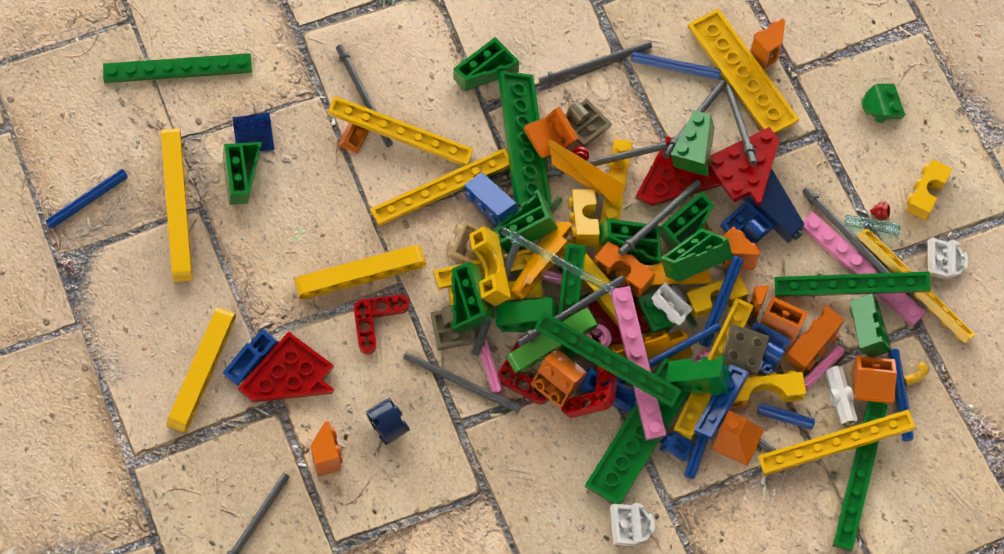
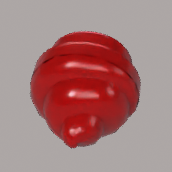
[571,146,589,161]
[870,202,890,221]

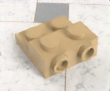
[445,220,480,264]

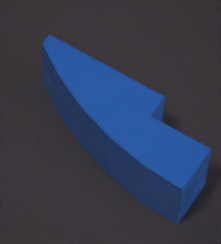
[223,329,279,385]
[578,368,637,412]

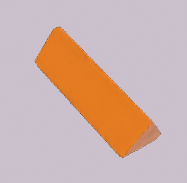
[338,123,369,153]
[750,285,769,319]

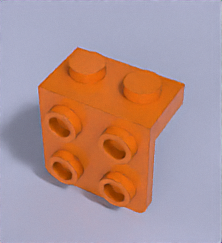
[524,107,579,158]

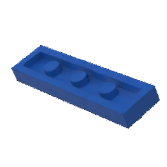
[694,365,749,440]

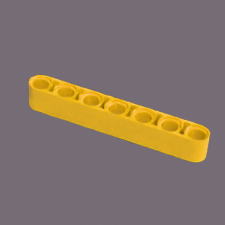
[294,245,427,300]
[166,307,236,433]

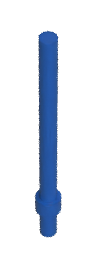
[617,323,721,384]

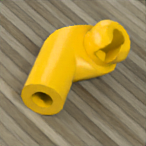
[904,362,929,386]

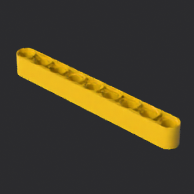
[161,128,193,283]

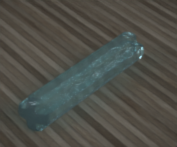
[844,215,901,235]

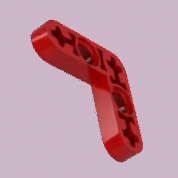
[354,294,409,355]
[498,335,549,405]
[561,366,618,418]

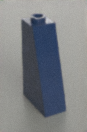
[743,169,804,243]

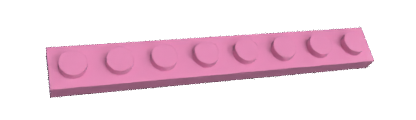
[803,212,926,327]
[610,286,666,441]

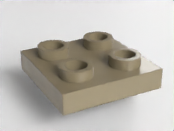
[566,98,612,147]
[430,305,475,351]
[722,324,770,374]

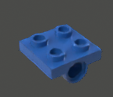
[720,201,774,244]
[751,321,791,373]

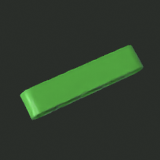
[506,308,598,374]

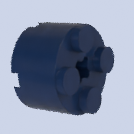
[366,398,410,445]

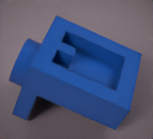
[659,431,695,462]

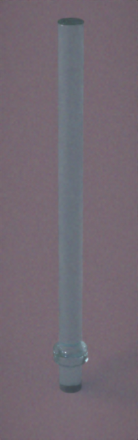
[501,227,614,294]

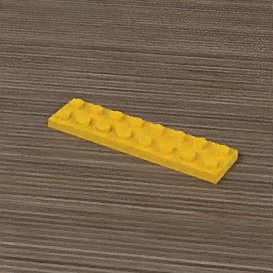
[687,8,799,135]

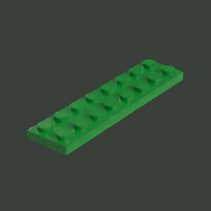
[497,71,552,209]
[585,358,690,504]

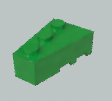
[494,189,558,253]
[660,192,715,249]

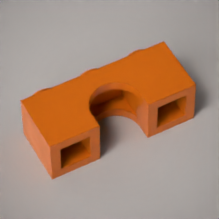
[594,241,655,297]

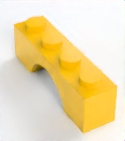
[469,226,511,307]
[730,371,806,409]

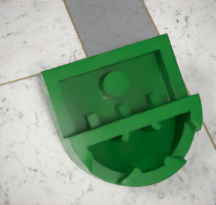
[861,84,905,123]
[636,292,676,334]

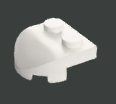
[928,238,968,280]
[651,282,692,325]
[610,503,655,546]

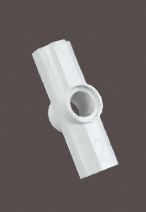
[825,366,858,427]

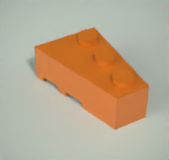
[785,305,844,373]

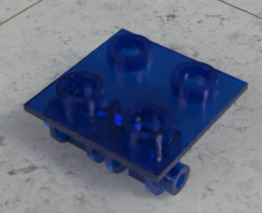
[232,113,274,152]

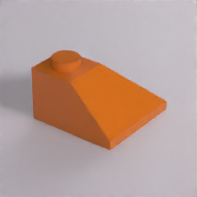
[712,411,764,466]

